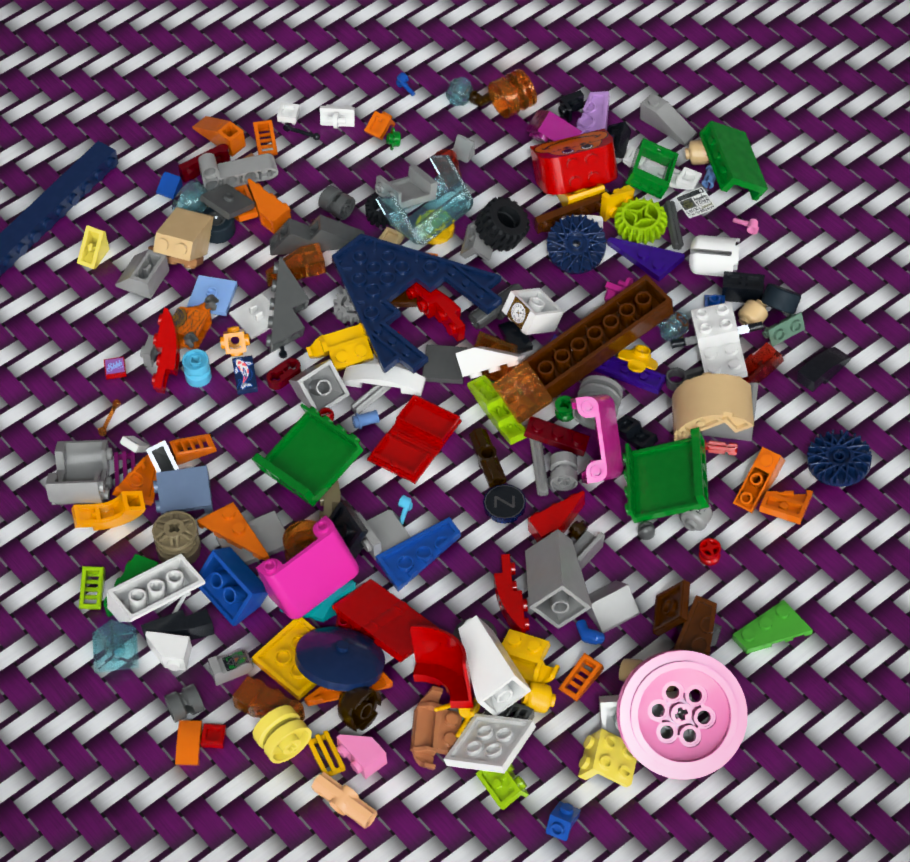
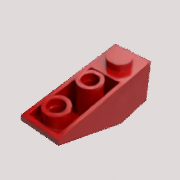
[528,491,585,542]

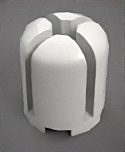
[689,235,740,277]

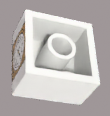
[502,288,564,335]

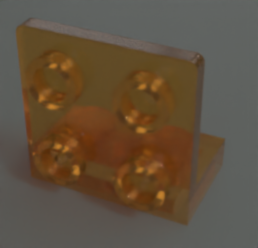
[492,360,553,424]

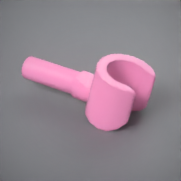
[733,218,759,235]

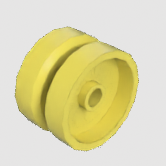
[252,705,312,763]

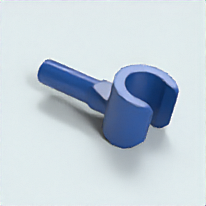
[396,72,415,96]

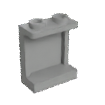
[375,164,438,210]

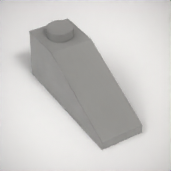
[640,93,697,146]

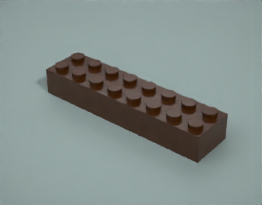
[517,274,673,405]

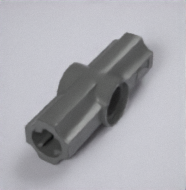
[469,284,523,330]

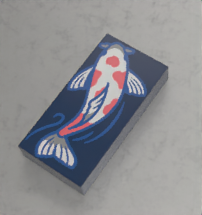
[232,355,258,395]

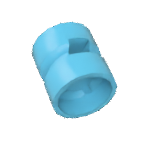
[182,349,212,388]

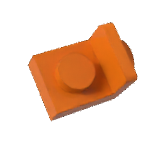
[364,111,395,140]

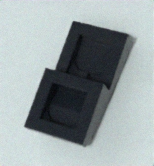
[498,321,533,354]
[617,414,658,450]

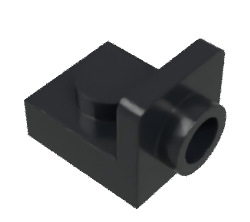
[558,90,584,122]

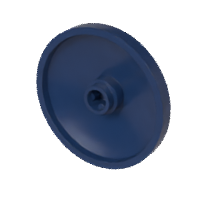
[295,627,385,691]

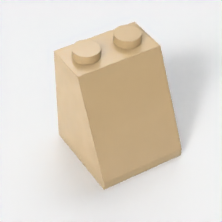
[153,207,214,261]

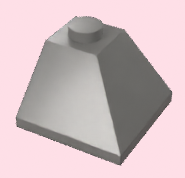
[288,359,350,412]

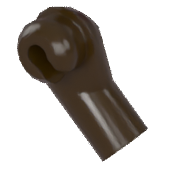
[468,90,495,107]

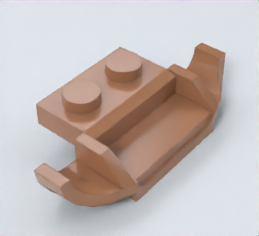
[410,686,462,770]

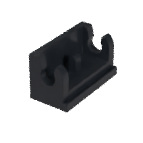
[722,271,765,303]

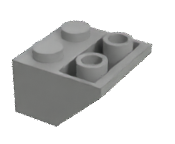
[115,249,169,299]

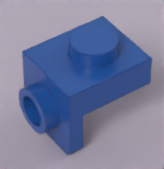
[546,801,581,841]

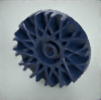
[547,214,606,274]
[807,429,872,487]

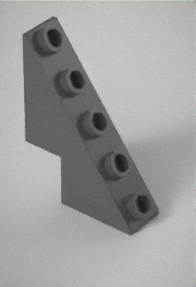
[269,215,365,255]
[266,257,309,353]

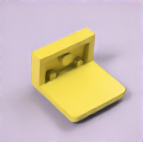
[578,729,637,787]

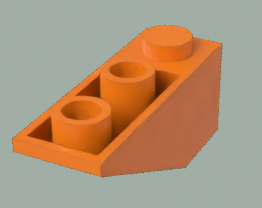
[192,116,246,157]
[247,178,291,234]
[733,447,785,513]

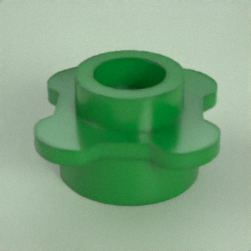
[386,127,401,150]

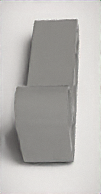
[198,153,278,191]

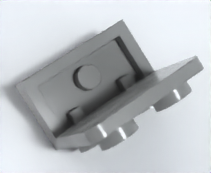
[356,510,411,560]

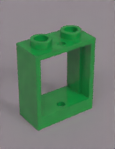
[625,138,679,199]

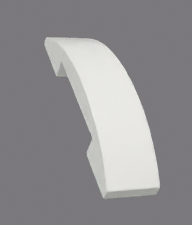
[623,146,702,190]
[342,364,426,396]

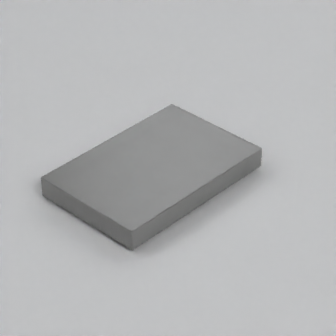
[216,511,292,566]

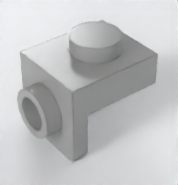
[140,335,158,367]

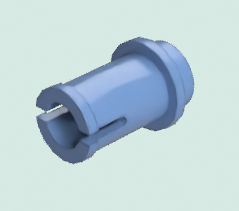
[702,163,716,189]
[352,410,380,429]

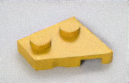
[600,185,635,222]

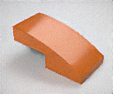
[175,720,202,766]

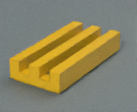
[308,730,346,777]

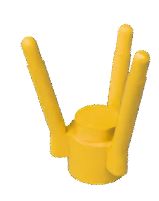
[434,698,480,738]

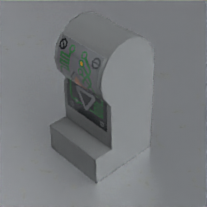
[208,650,254,686]

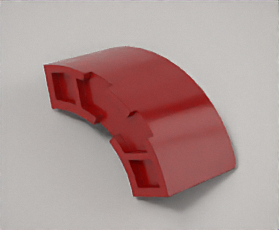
[410,625,474,708]

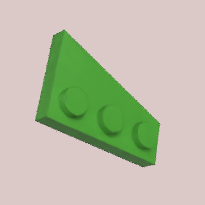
[732,600,813,654]

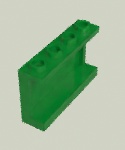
[699,121,768,201]

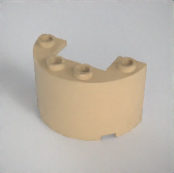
[672,372,754,441]

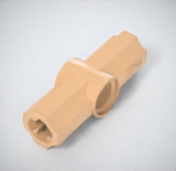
[311,772,377,829]

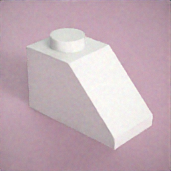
[145,631,192,671]

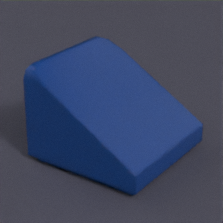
[156,171,183,199]

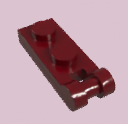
[178,144,231,183]

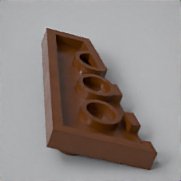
[673,595,717,694]

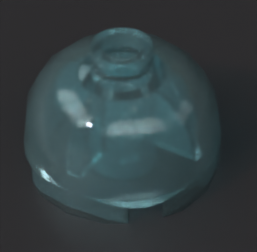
[172,181,209,213]

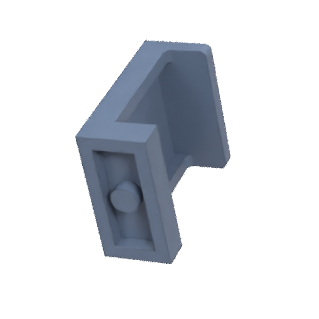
[153,465,214,515]

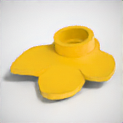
[618,345,658,373]

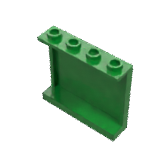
[252,404,364,507]
[623,427,709,523]

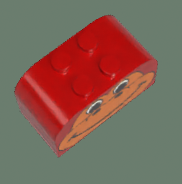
[530,129,618,195]

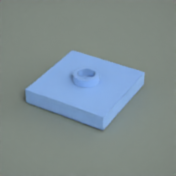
[187,275,238,316]

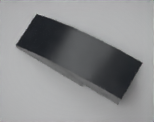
[797,347,851,392]
[141,609,215,640]

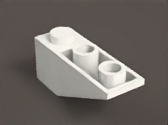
[456,346,525,379]

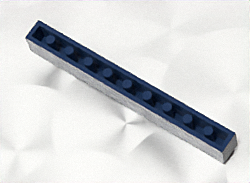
[0,140,119,277]

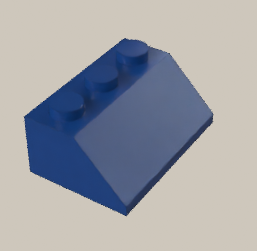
[198,547,268,626]

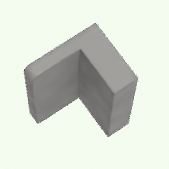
[460,220,493,261]
[573,530,605,570]

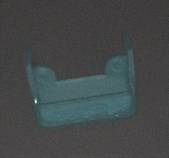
[376,155,473,245]

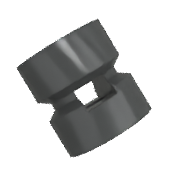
[318,185,355,220]
[164,683,204,723]

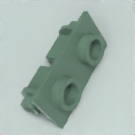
[762,312,805,347]

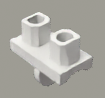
[320,104,355,129]

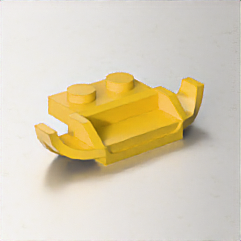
[306,323,374,371]
[502,629,560,685]

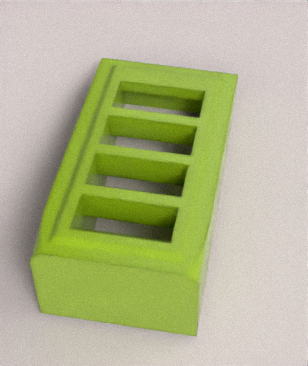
[79,566,106,610]

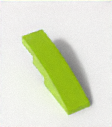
[467,375,527,445]

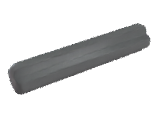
[664,200,684,250]

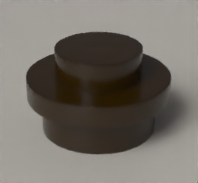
[569,520,588,540]

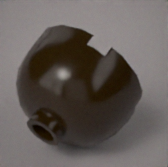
[338,686,382,732]

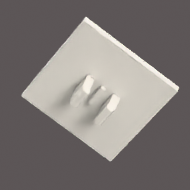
[229,294,273,340]

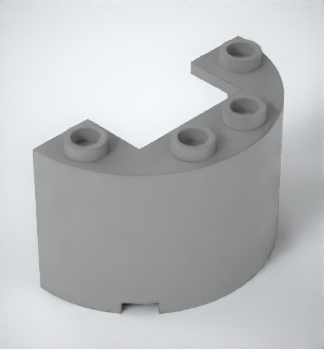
[45,440,113,505]

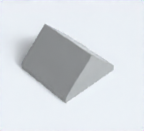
[586,580,640,633]

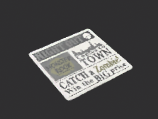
[675,187,716,218]

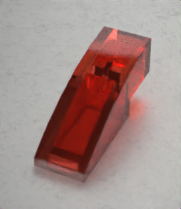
[742,342,784,383]

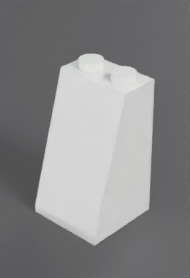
[458,615,531,716]

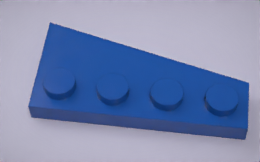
[375,517,461,592]

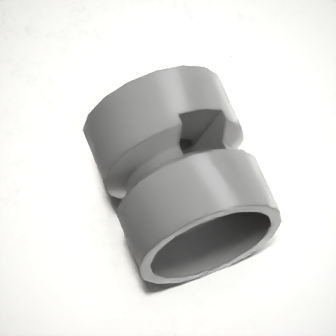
[550,451,578,491]

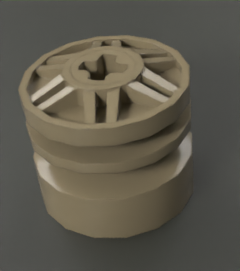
[152,511,202,564]

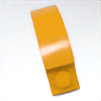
[71,491,146,531]

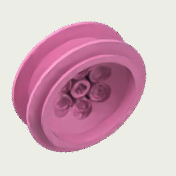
[616,650,747,780]

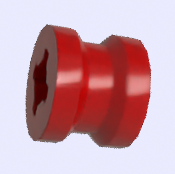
[699,538,721,566]

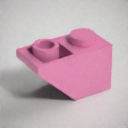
[336,734,387,779]

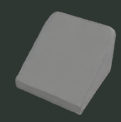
[452,134,475,163]

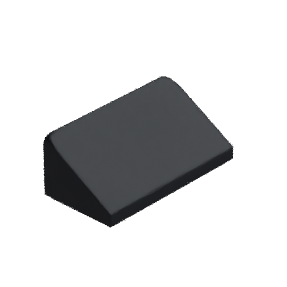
[607,122,631,158]

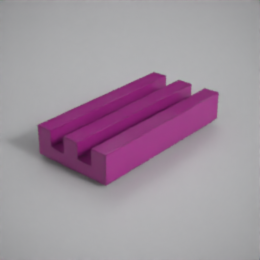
[114,451,136,487]

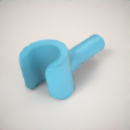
[398,495,413,525]

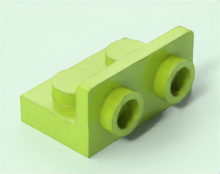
[475,764,529,810]

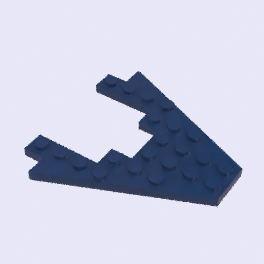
[332,234,502,374]

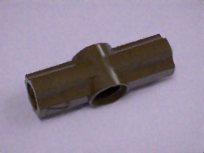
[469,427,506,488]

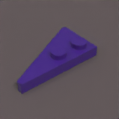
[607,237,685,282]

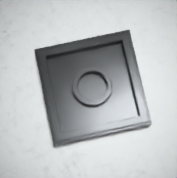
[422,344,468,384]

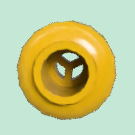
[521,682,556,713]

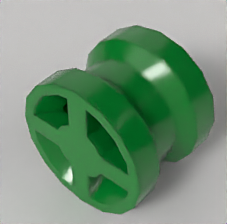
[555,395,574,422]

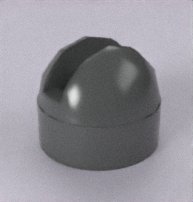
[638,521,655,540]

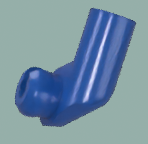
[576,620,605,645]

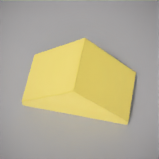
[77,225,109,269]

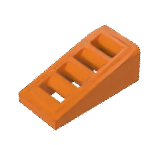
[253,120,278,156]
[169,434,217,465]
[558,653,604,702]

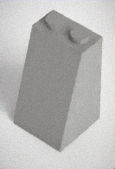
[525,529,592,629]

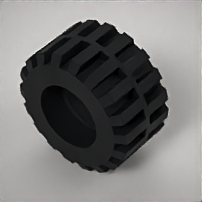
[475,197,530,252]

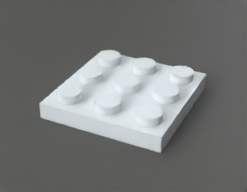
[444,713,536,774]

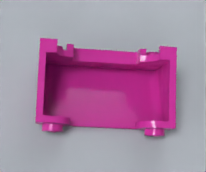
[570,394,623,484]
[256,515,359,619]

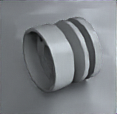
[572,375,623,430]

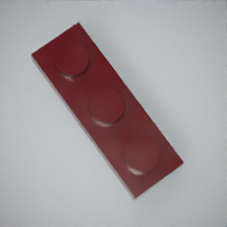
[524,416,590,457]

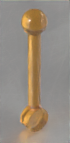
[98,399,121,436]

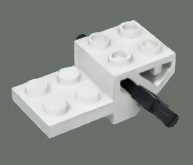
[671,302,763,378]

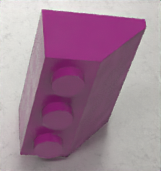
[526,110,582,142]

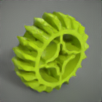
[614,197,668,245]

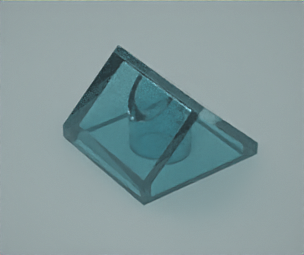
[92,619,139,673]

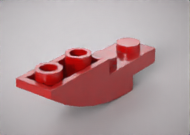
[406,282,466,342]
[152,308,180,394]
[494,554,530,633]

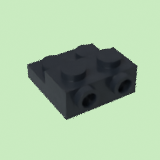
[329,500,368,559]

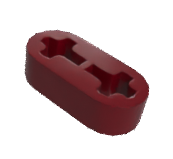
[266,358,301,390]

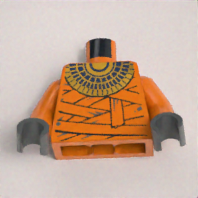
[173,294,219,350]

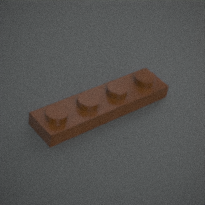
[534,191,608,234]

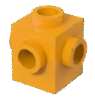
[220,326,250,356]

